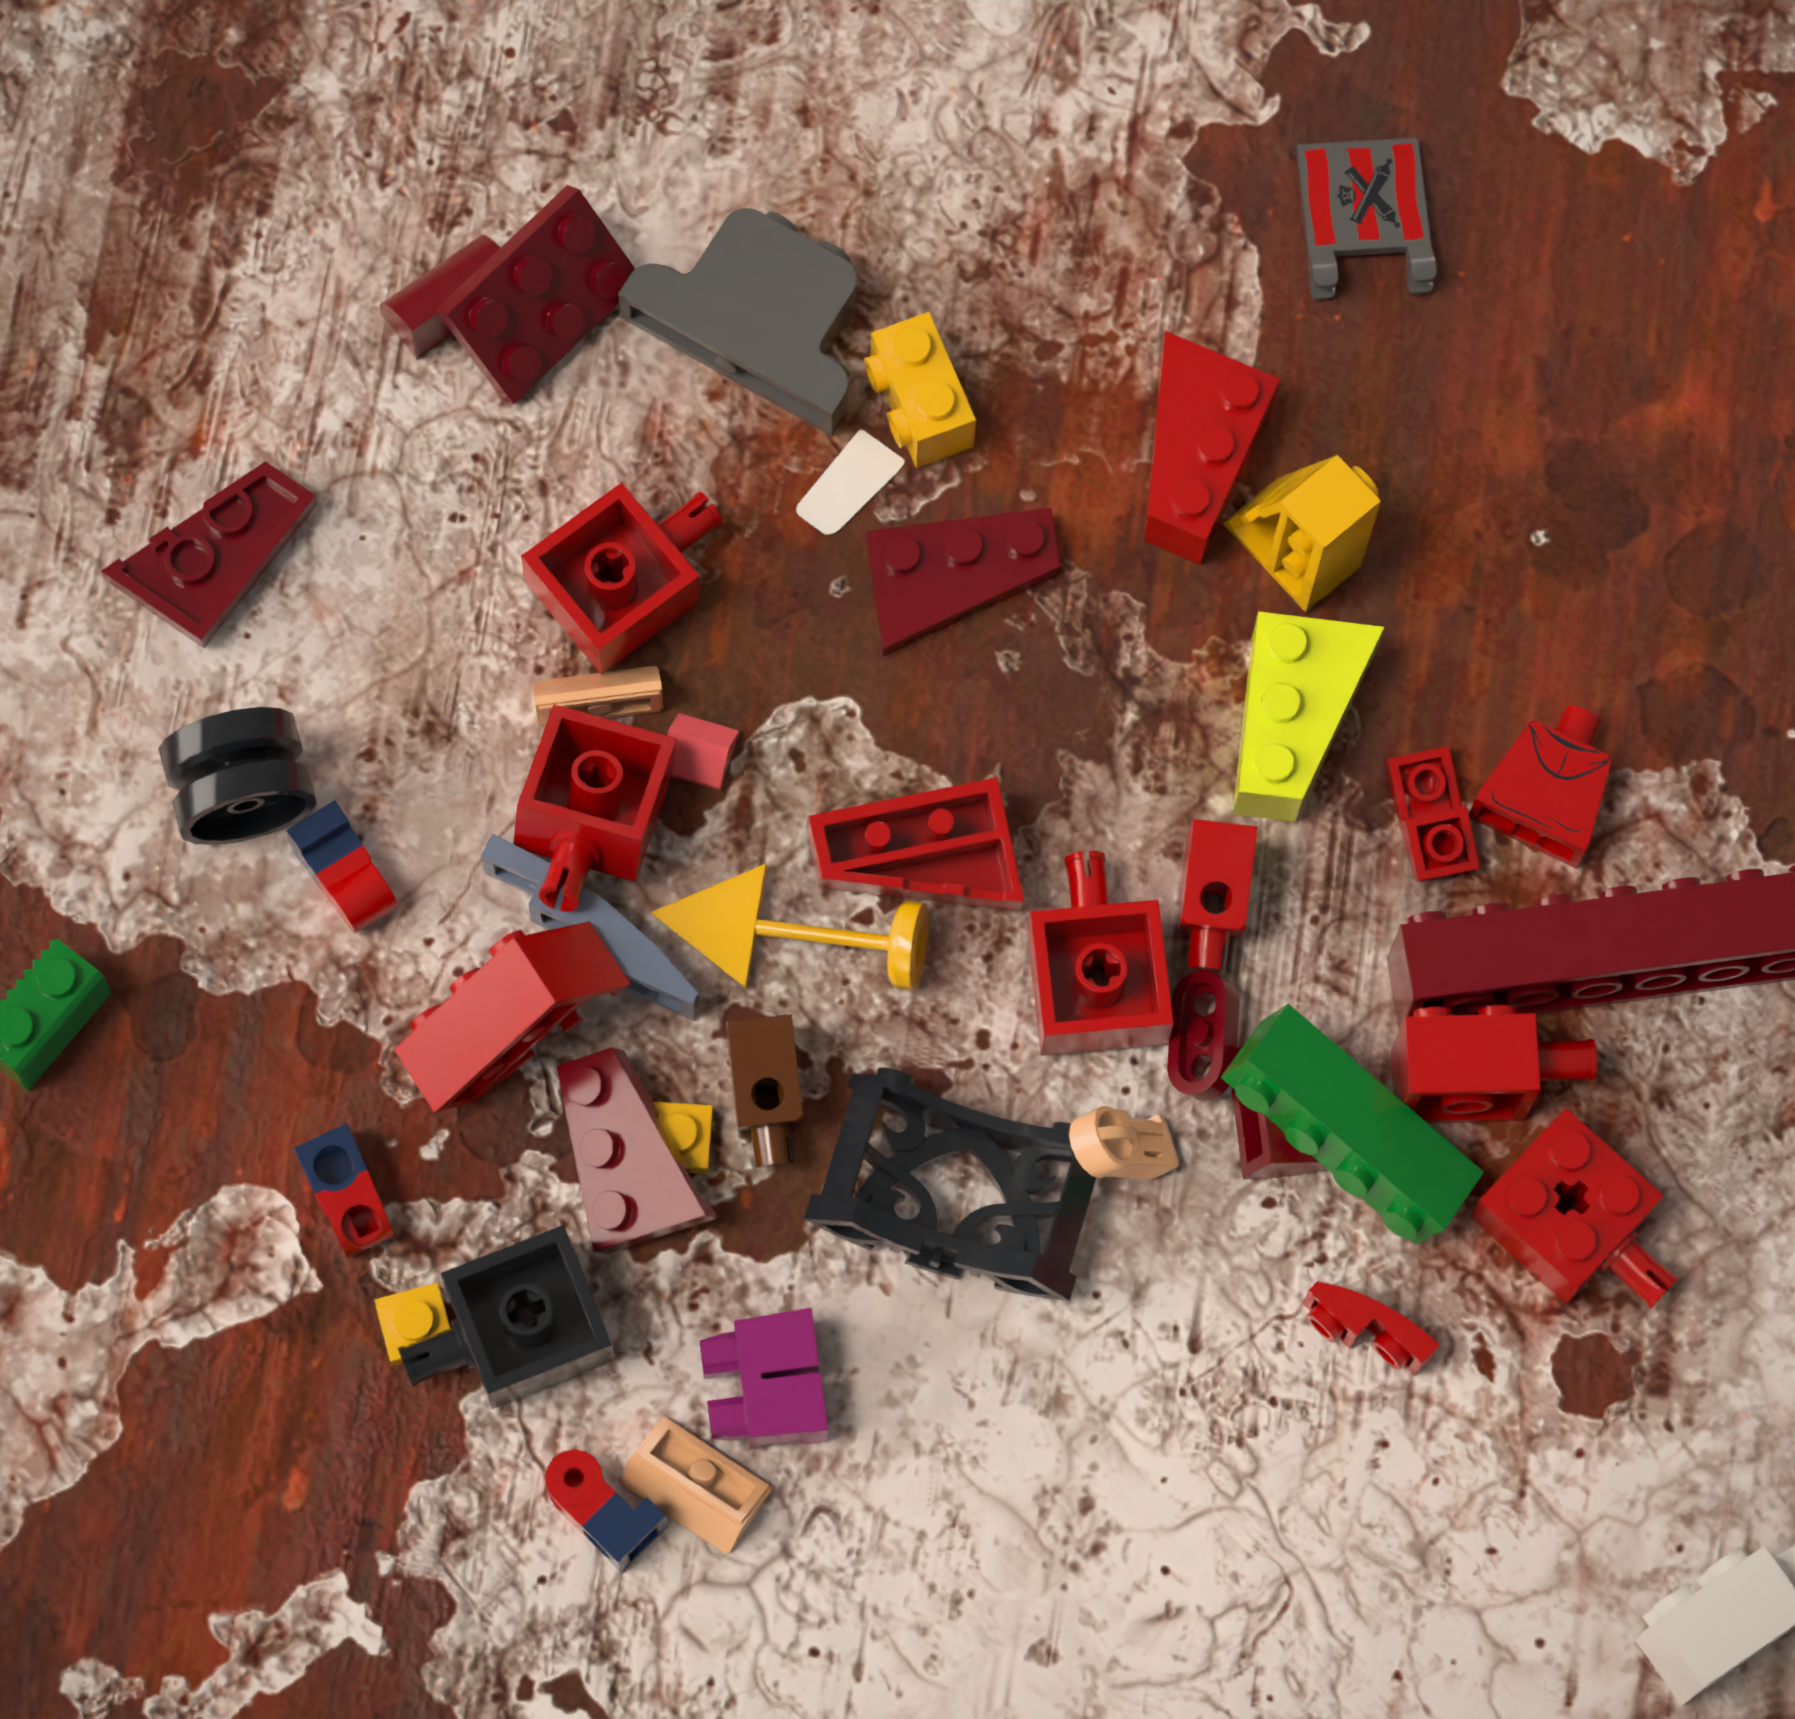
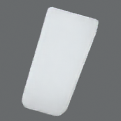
[796,430,905,535]

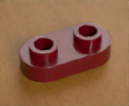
[1167,970,1239,1101]

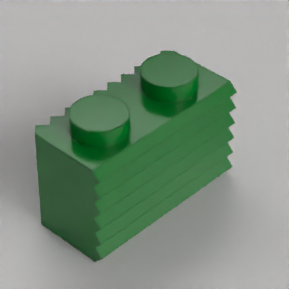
[0,939,112,1091]

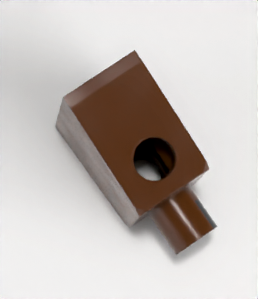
[726,1014,803,1168]

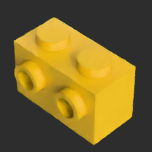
[864,312,976,468]

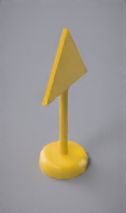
[650,863,929,991]

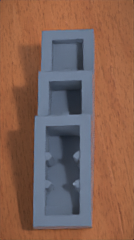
[481,833,700,1021]

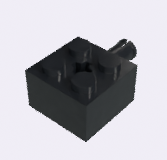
[398,1225,615,1409]

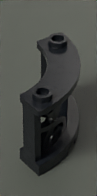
[804,1067,1096,1301]

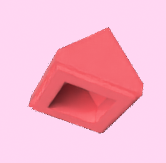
[667,713,739,791]

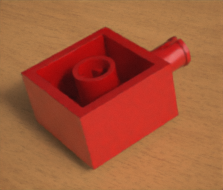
[521,482,724,675]
[513,704,677,912]
[1027,850,1174,1056]
[1391,1005,1597,1124]
[1470,1108,1679,1309]

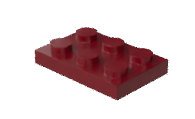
[436,185,636,405]

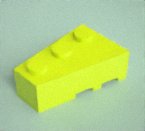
[1233,611,1384,822]

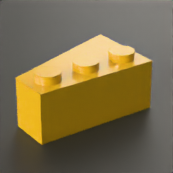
[1223,455,1381,612]

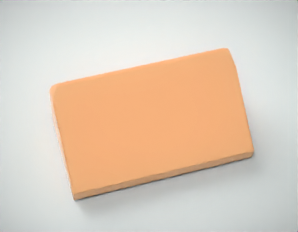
[533,666,664,727]
[620,1416,773,1554]

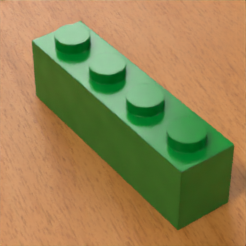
[1221,1004,1484,1245]

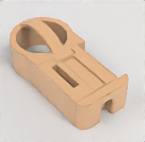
[1069,1106,1179,1180]

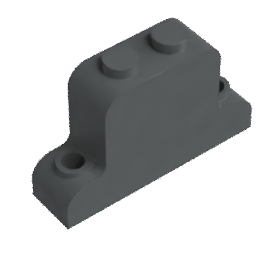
[618,208,857,437]

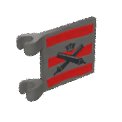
[1296,138,1437,300]

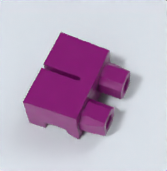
[699,1307,828,1449]

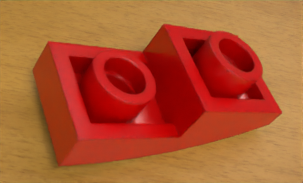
[1384,746,1480,882]
[1302,1281,1440,1376]

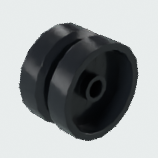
[158,707,317,845]

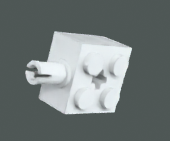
[1635,1545,1795,1706]

